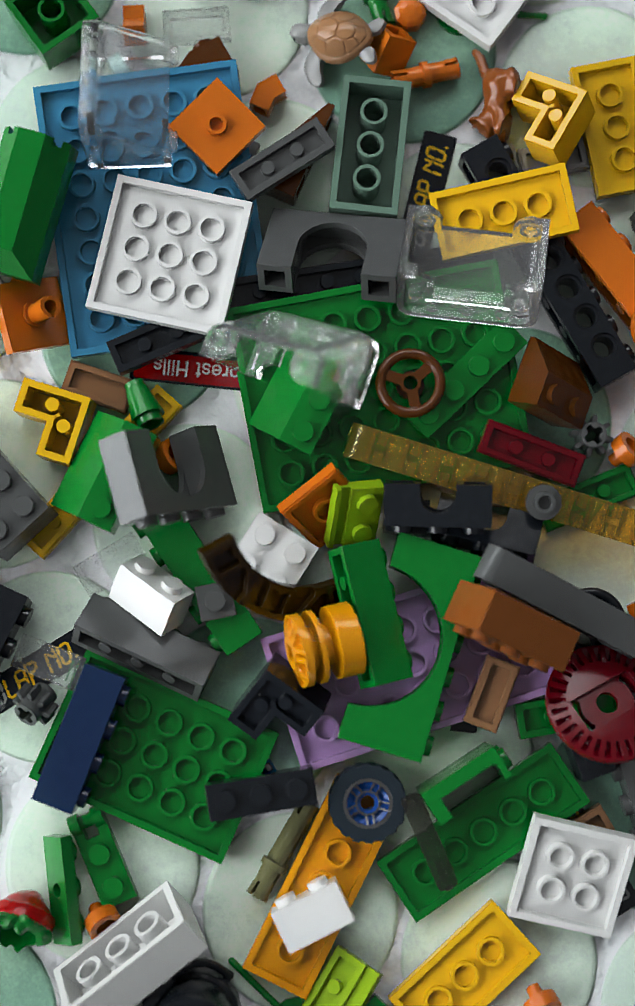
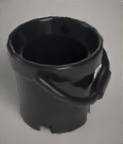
[141,958,241,1006]

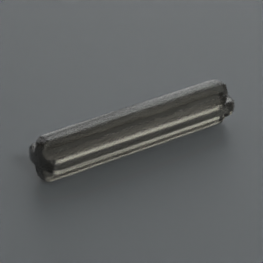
[401,792,458,891]

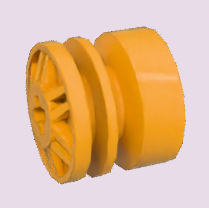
[284,601,366,688]

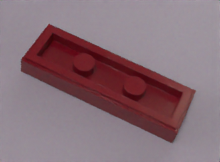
[476,419,587,488]

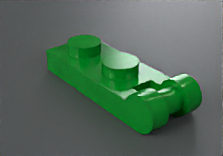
[66,807,138,906]

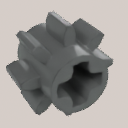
[568,414,614,459]
[13,682,59,725]

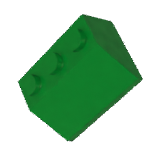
[248,331,360,456]
[51,411,161,535]

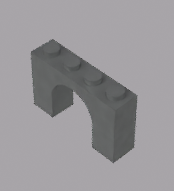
[256,208,409,303]
[98,425,237,530]

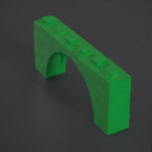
[337,533,481,763]

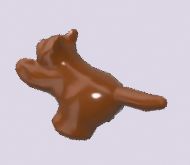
[469,49,522,142]

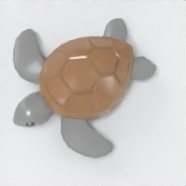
[290,0,387,88]

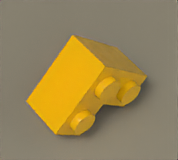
[511,71,596,165]
[13,377,97,467]

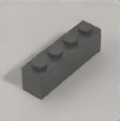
[71,593,220,702]

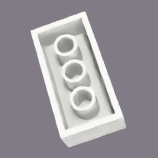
[53,881,208,1006]

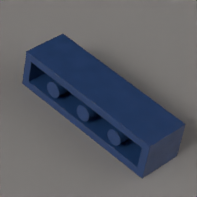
[31,663,131,815]

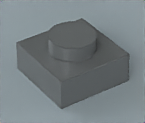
[194,583,237,622]

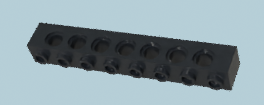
[458,134,635,393]

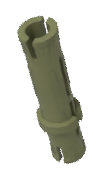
[247,805,319,902]

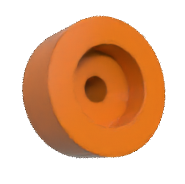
[608,432,635,468]
[155,438,178,475]
[84,902,121,939]
[523,983,562,1006]

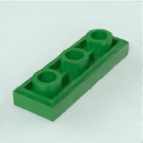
[43,834,85,946]

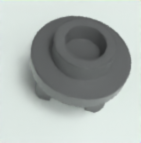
[525,484,562,520]

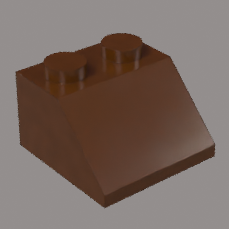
[507,336,593,430]

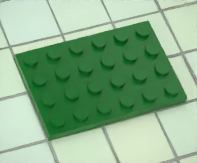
[29,650,279,864]

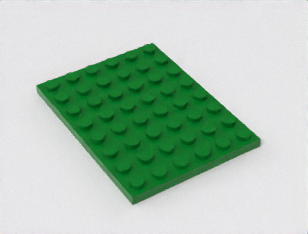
[227,259,529,514]

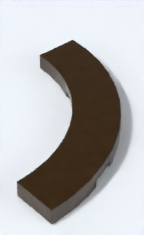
[197,533,340,621]

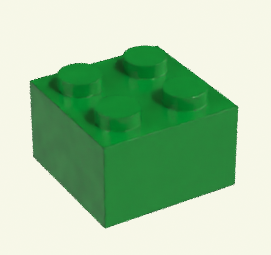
[4,0,104,70]

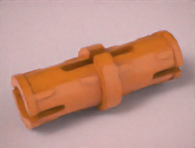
[390,57,461,89]

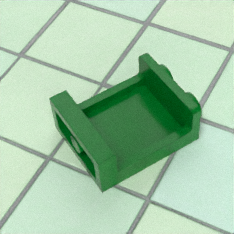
[415,742,513,825]

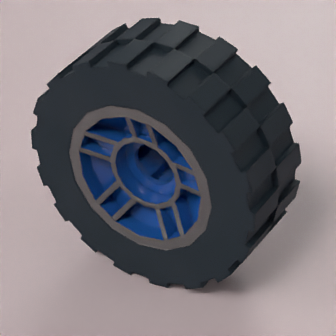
[328,761,407,844]

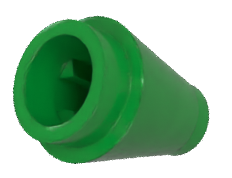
[124,378,164,431]

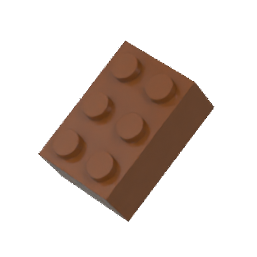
[443,580,581,674]

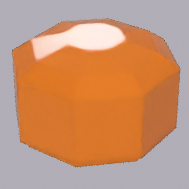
[393,0,426,32]

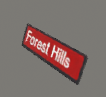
[129,351,240,391]

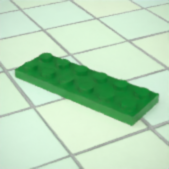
[376,742,591,923]

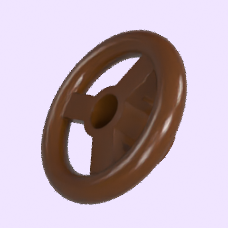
[375,348,446,418]

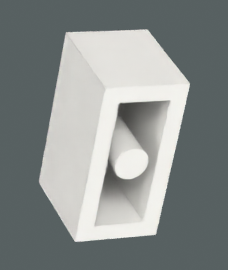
[109,554,195,636]
[271,875,355,954]

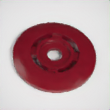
[545,645,635,764]

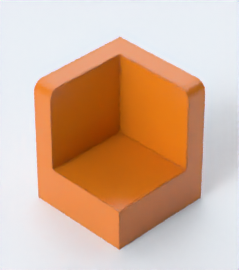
[360,23,417,77]

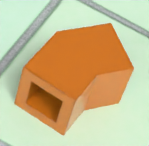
[122,5,147,45]
[249,74,286,118]

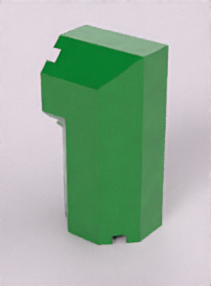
[0,126,79,286]

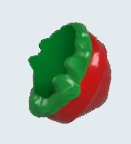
[0,890,55,952]

